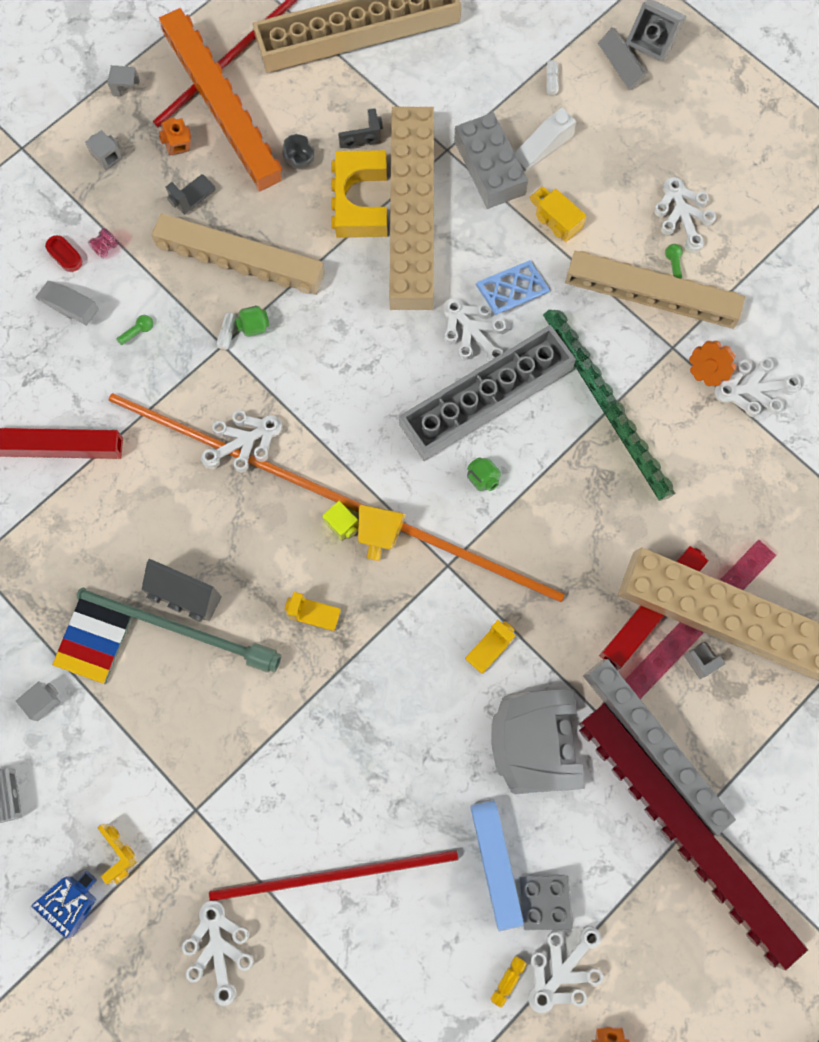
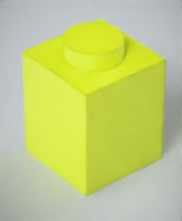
[322,501,359,541]

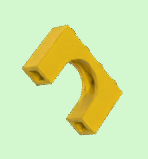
[331,150,387,238]

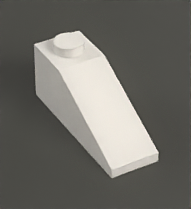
[515,107,576,171]

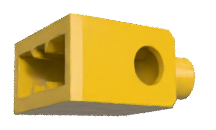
[358,505,406,561]

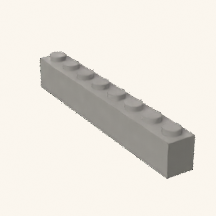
[583,659,736,836]

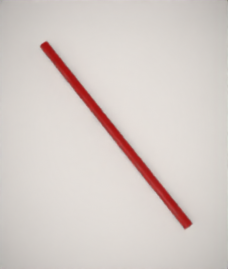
[152,0,298,128]
[209,850,458,901]

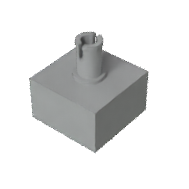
[626,0,686,61]

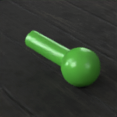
[665,244,683,279]
[116,315,153,345]

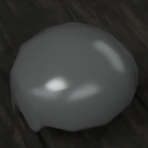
[282,134,314,169]

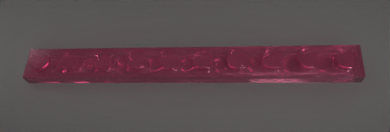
[600,539,776,719]

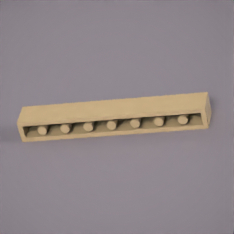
[151,213,325,295]
[565,250,745,329]

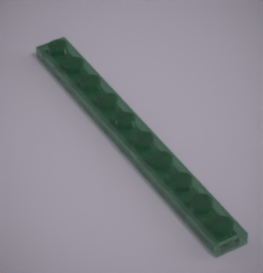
[543,309,676,501]

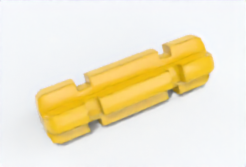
[491,956,527,1008]

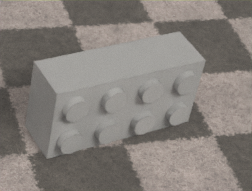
[454,112,528,209]

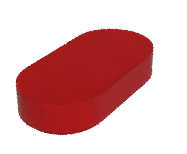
[45,235,82,272]

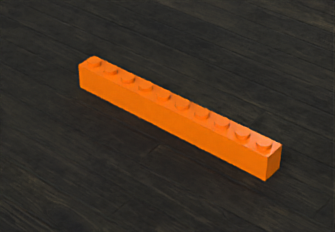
[158,7,283,192]

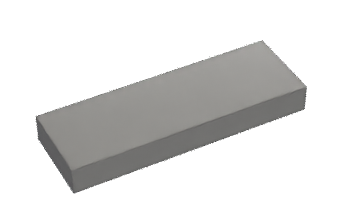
[598,27,647,90]

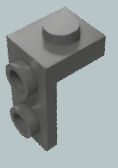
[338,108,383,149]
[166,174,216,215]

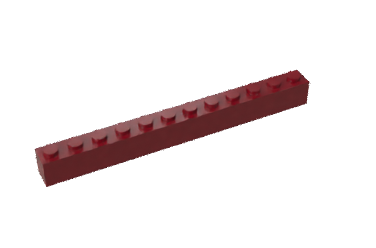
[578,704,808,971]

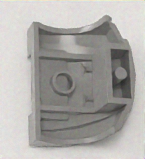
[491,690,585,794]

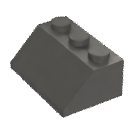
[142,559,222,622]

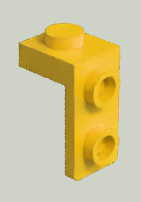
[285,592,341,631]
[465,620,516,674]
[97,824,137,885]

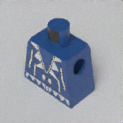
[31,871,97,939]

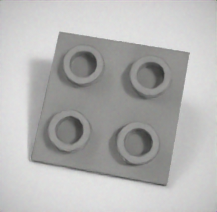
[520,875,573,930]

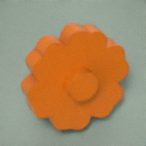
[689,340,736,386]

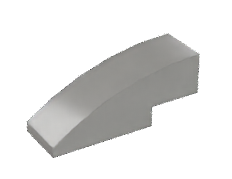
[35,281,99,326]

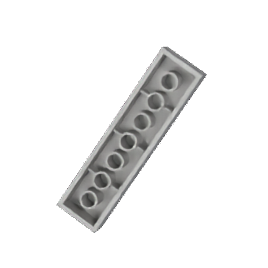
[399,325,576,461]

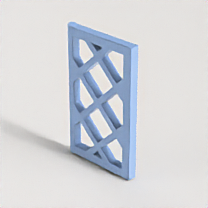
[476,260,550,315]

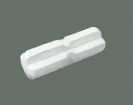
[546,60,558,95]
[216,312,237,350]

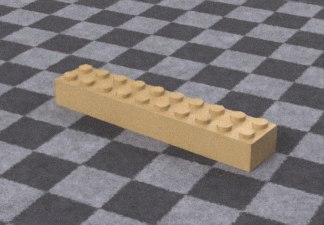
[253,0,461,73]
[389,107,434,310]
[617,547,819,681]

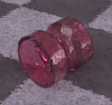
[88,228,119,259]

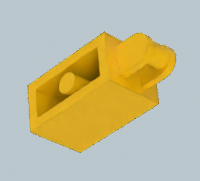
[530,186,587,242]

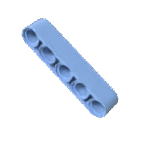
[470,800,524,931]

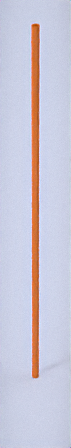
[109,393,565,602]

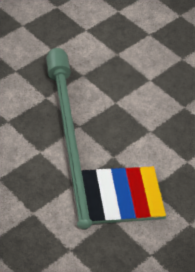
[52,587,281,684]

